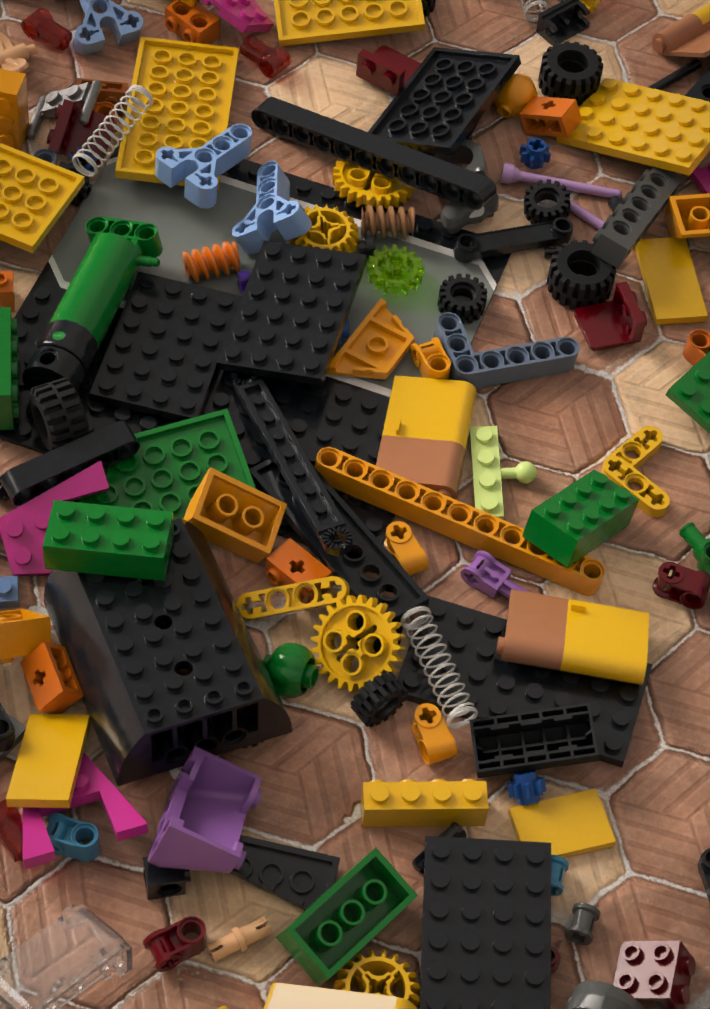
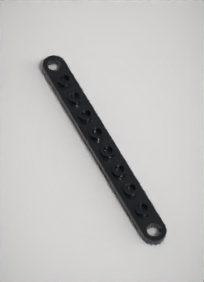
[231,372,353,556]

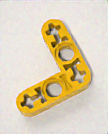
[601,426,670,518]

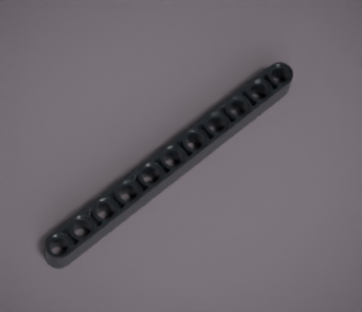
[251,97,497,210]

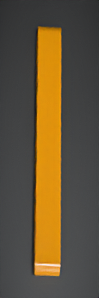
[315,447,606,596]

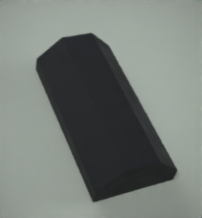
[469,703,600,778]

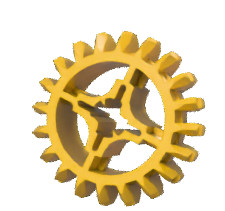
[289,204,359,253]
[333,949,420,1007]

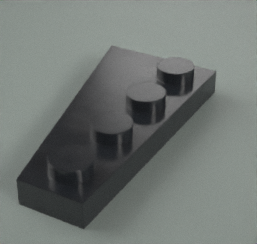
[230,835,340,910]

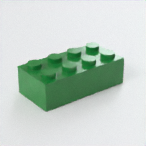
[0,307,19,430]
[522,470,639,568]
[43,500,174,581]
[276,847,418,986]

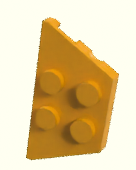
[327,298,415,380]

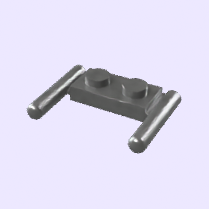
[26,80,102,140]

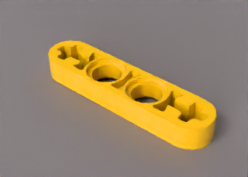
[237,576,350,619]

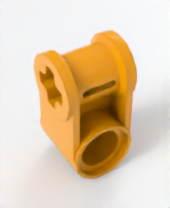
[410,337,451,380]
[384,521,429,576]
[411,703,457,766]

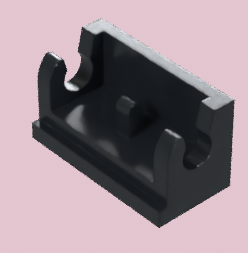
[536,0,590,47]

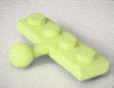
[470,426,537,520]

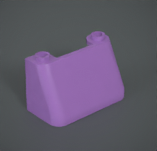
[147,746,263,873]

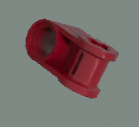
[652,562,710,609]
[143,916,207,972]

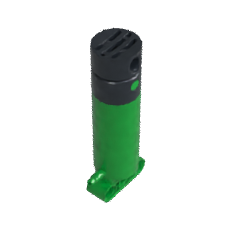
[22,216,163,391]

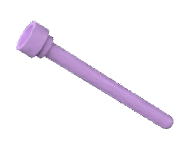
[500,163,622,199]

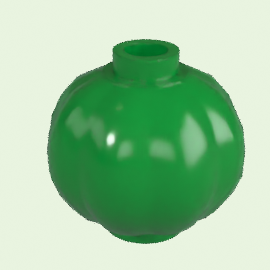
[263,643,319,698]

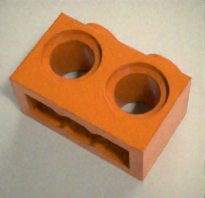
[165,0,221,44]

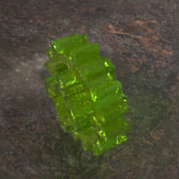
[366,244,425,296]

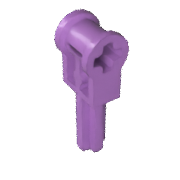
[461,550,528,599]

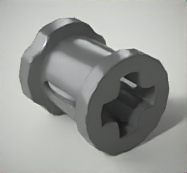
[565,903,601,945]

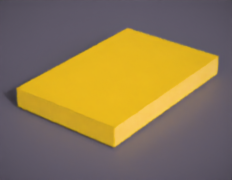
[508,788,616,858]

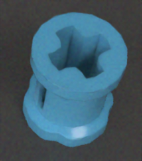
[551,855,569,896]

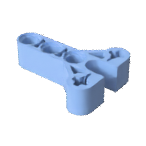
[72,0,143,55]
[155,124,252,209]
[232,161,312,255]

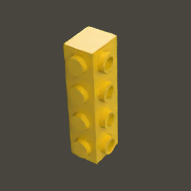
[360,779,489,827]

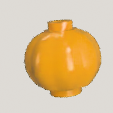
[493,73,538,118]

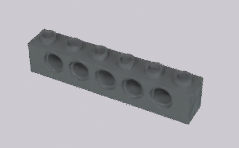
[591,167,683,269]

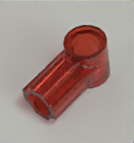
[21,7,72,51]
[240,35,291,78]
[0,798,23,862]

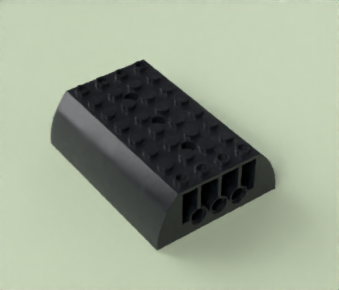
[44,518,292,786]

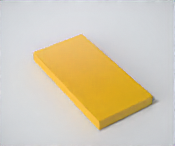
[634,237,708,325]
[6,714,91,808]

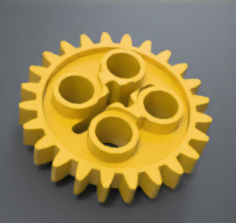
[332,159,415,210]
[310,595,405,692]

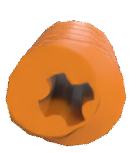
[182,241,240,283]

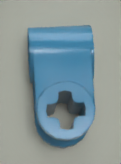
[46,813,101,862]

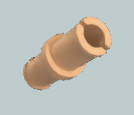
[206,916,272,963]

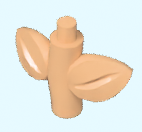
[0,32,37,73]

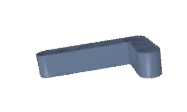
[433,312,580,388]

